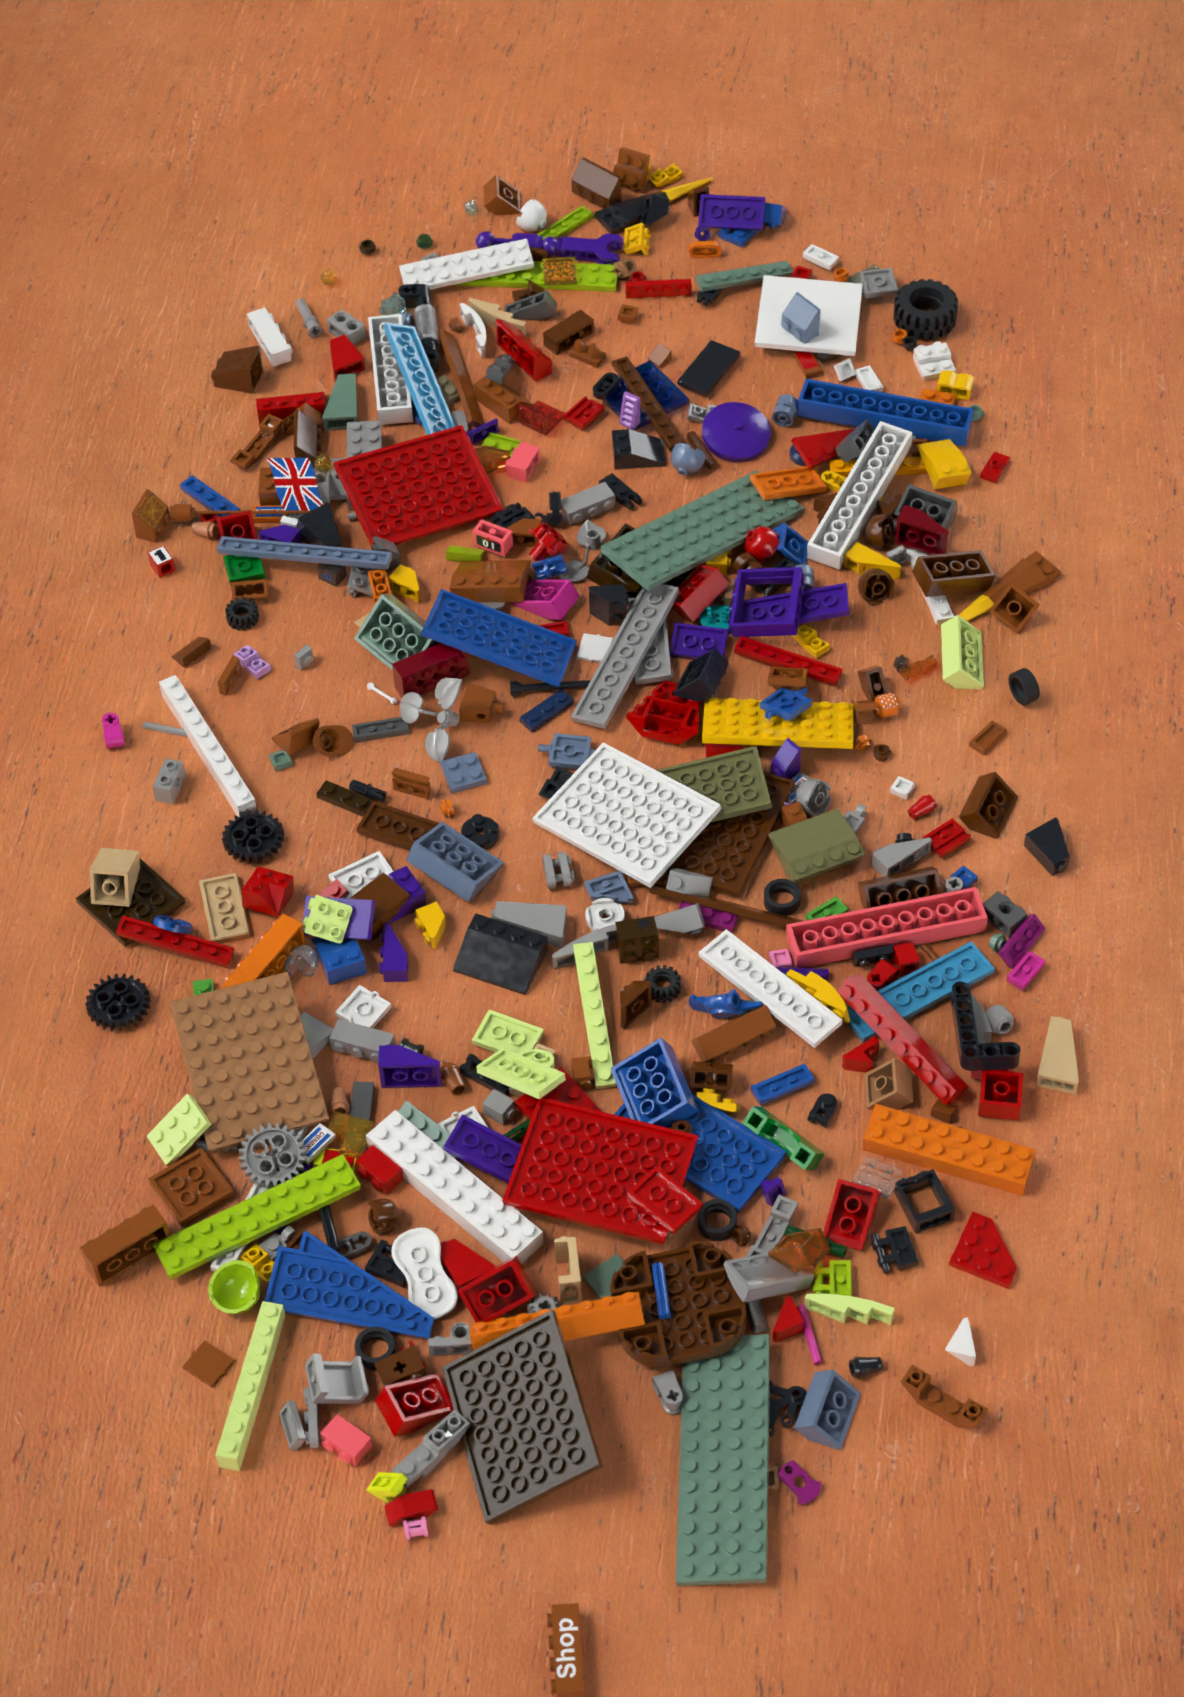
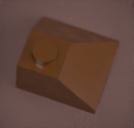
[620,980,651,1029]

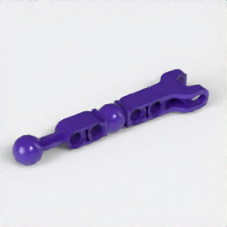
[476,231,624,264]

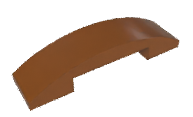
[230,414,283,469]

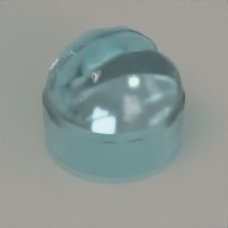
[464,201,478,215]

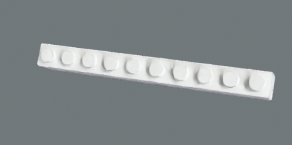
[159,675,257,817]

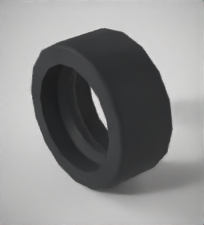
[1008,668,1040,705]
[764,879,800,916]
[698,1199,737,1241]
[354,1326,396,1370]

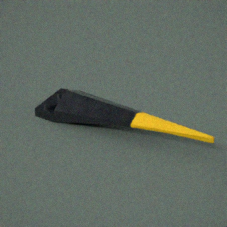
[595,178,712,234]

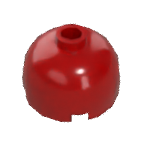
[745,526,780,563]

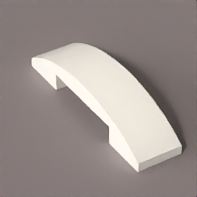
[460,303,487,359]

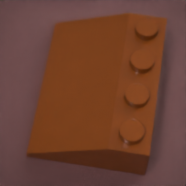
[450,560,531,603]

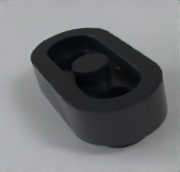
[593,373,619,400]

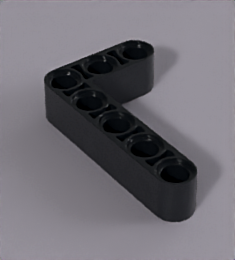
[951,981,1021,1071]

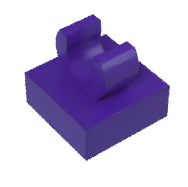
[760,1177,787,1207]

